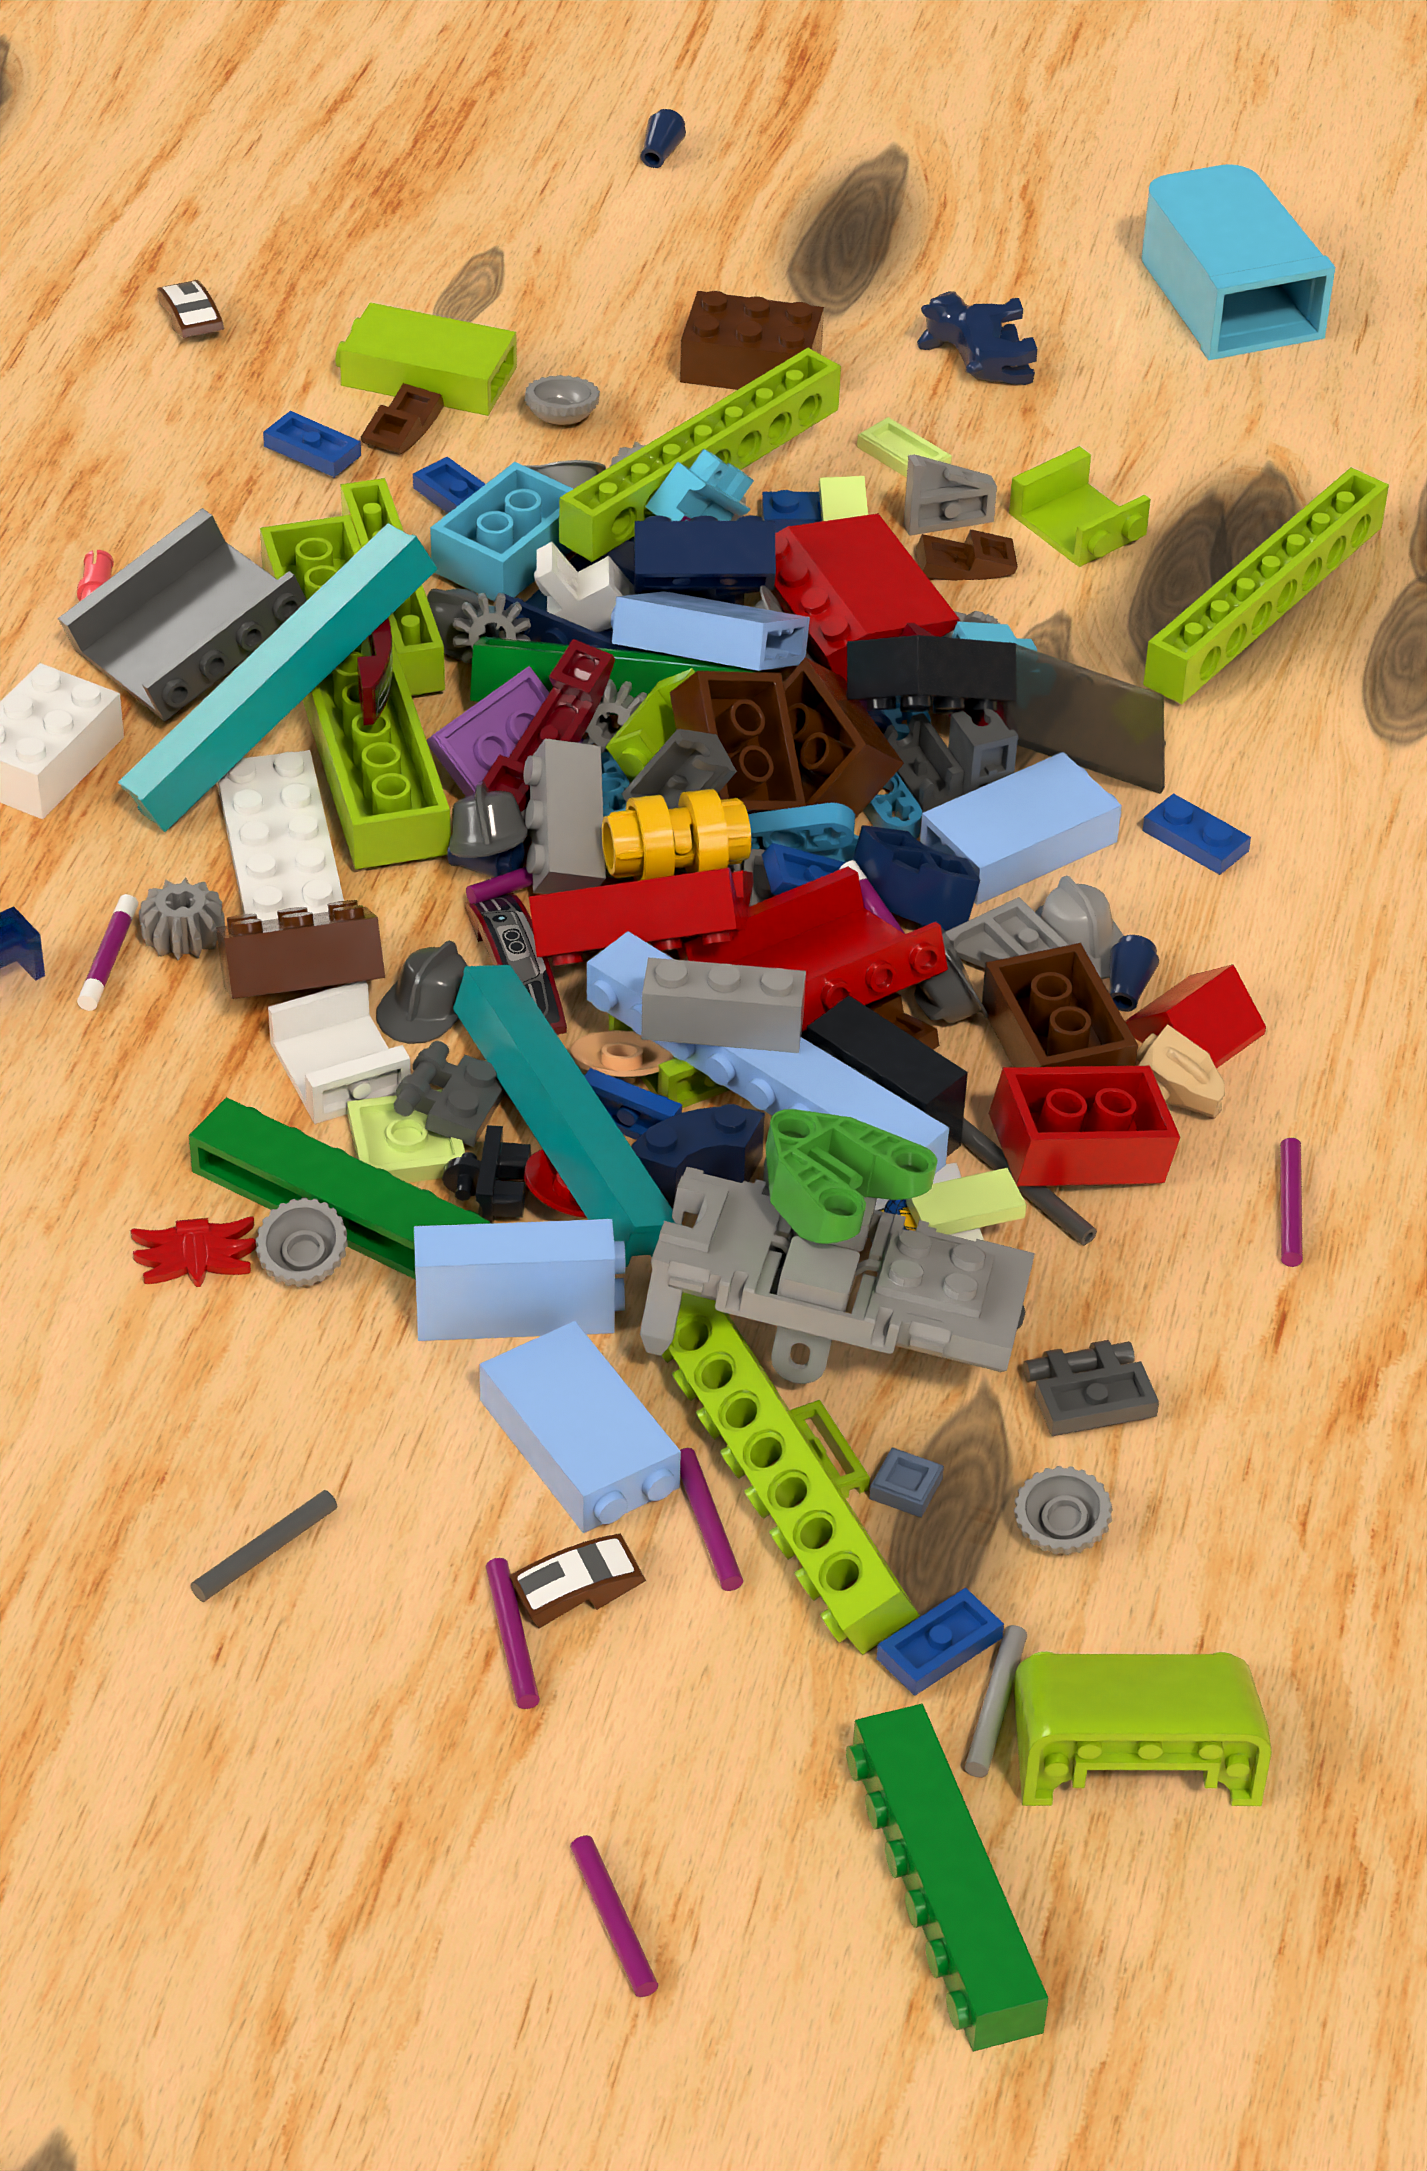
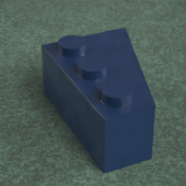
[634,515,776,597]

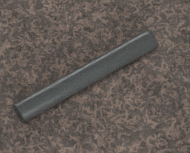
[191,1490,337,1602]

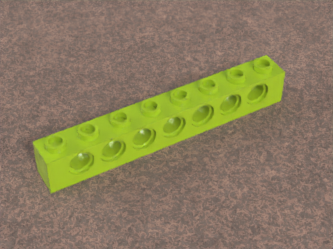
[559,348,841,562]
[1143,467,1389,704]
[662,1293,920,1655]

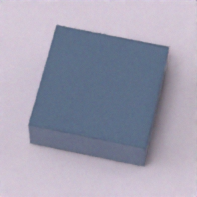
[869,1447,944,1518]

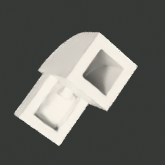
[534,542,634,632]

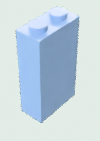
[611,591,810,671]
[920,752,1122,905]
[414,1219,626,1341]
[479,1321,681,1533]

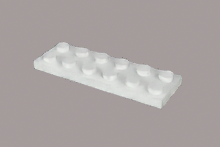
[217,750,344,921]

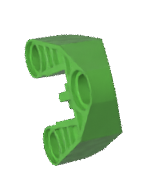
[765,1109,938,1244]

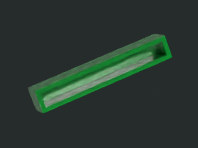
[470,637,761,715]
[189,1097,490,1280]
[846,1703,1049,2052]

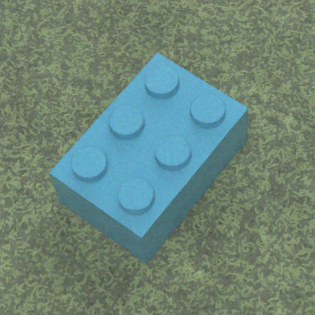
[430,462,573,602]

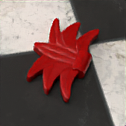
[130,1216,256,1287]

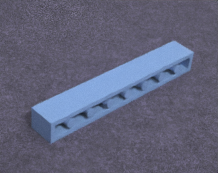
[587,931,949,1174]

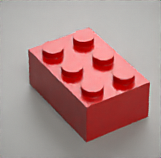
[988,1065,1181,1186]

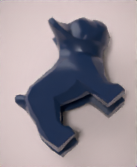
[917,291,1038,385]

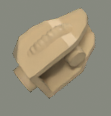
[1136,1024,1225,1119]

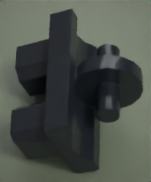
[442,1125,531,1224]

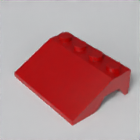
[770,513,961,682]
[529,868,754,966]

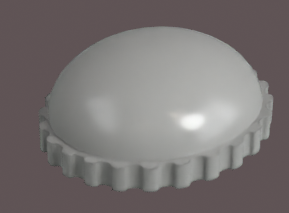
[524,375,600,425]
[256,1198,348,1287]
[1014,1466,1113,1555]

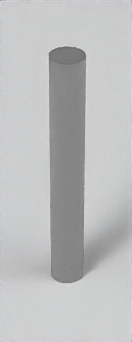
[965,1625,1027,1777]

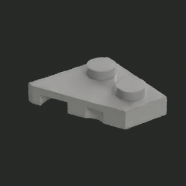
[904,454,997,536]

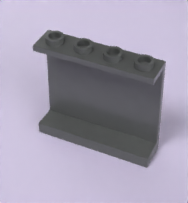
[58,508,307,722]

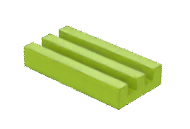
[790,1400,870,1498]

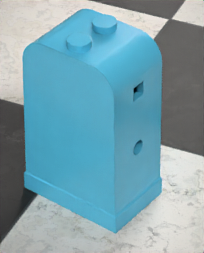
[1141,164,1335,360]

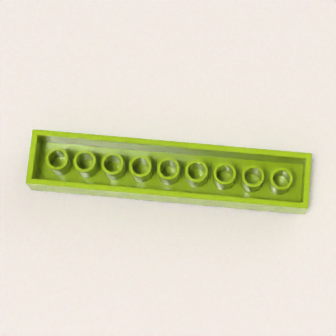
[260,515,451,870]

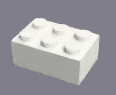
[0,663,124,819]

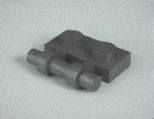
[394,1041,506,1147]
[1023,1340,1159,1436]

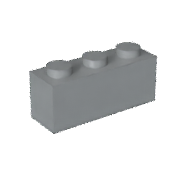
[524,738,606,894]
[641,957,806,1053]

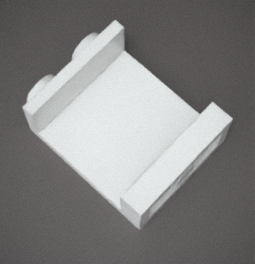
[268,981,411,1124]

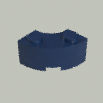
[852,825,980,932]
[631,1104,765,1209]

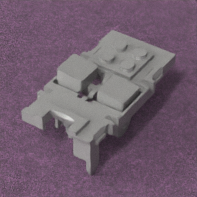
[640,1167,1035,1384]

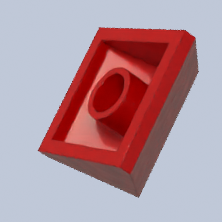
[1125,964,1266,1069]

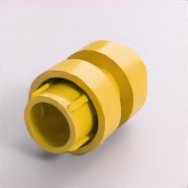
[602,789,751,881]

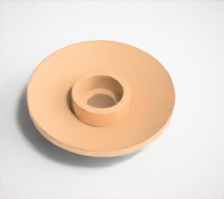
[570,1030,674,1084]

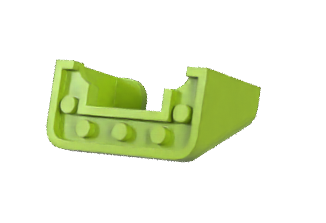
[1013,1651,1272,1806]

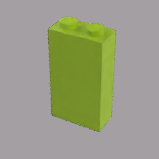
[335,302,517,416]

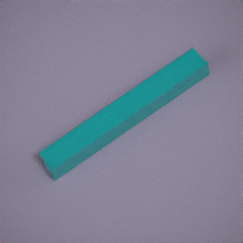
[118,523,438,832]
[453,965,682,1267]

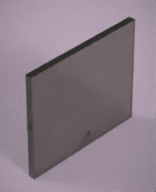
[1003,642,1166,794]

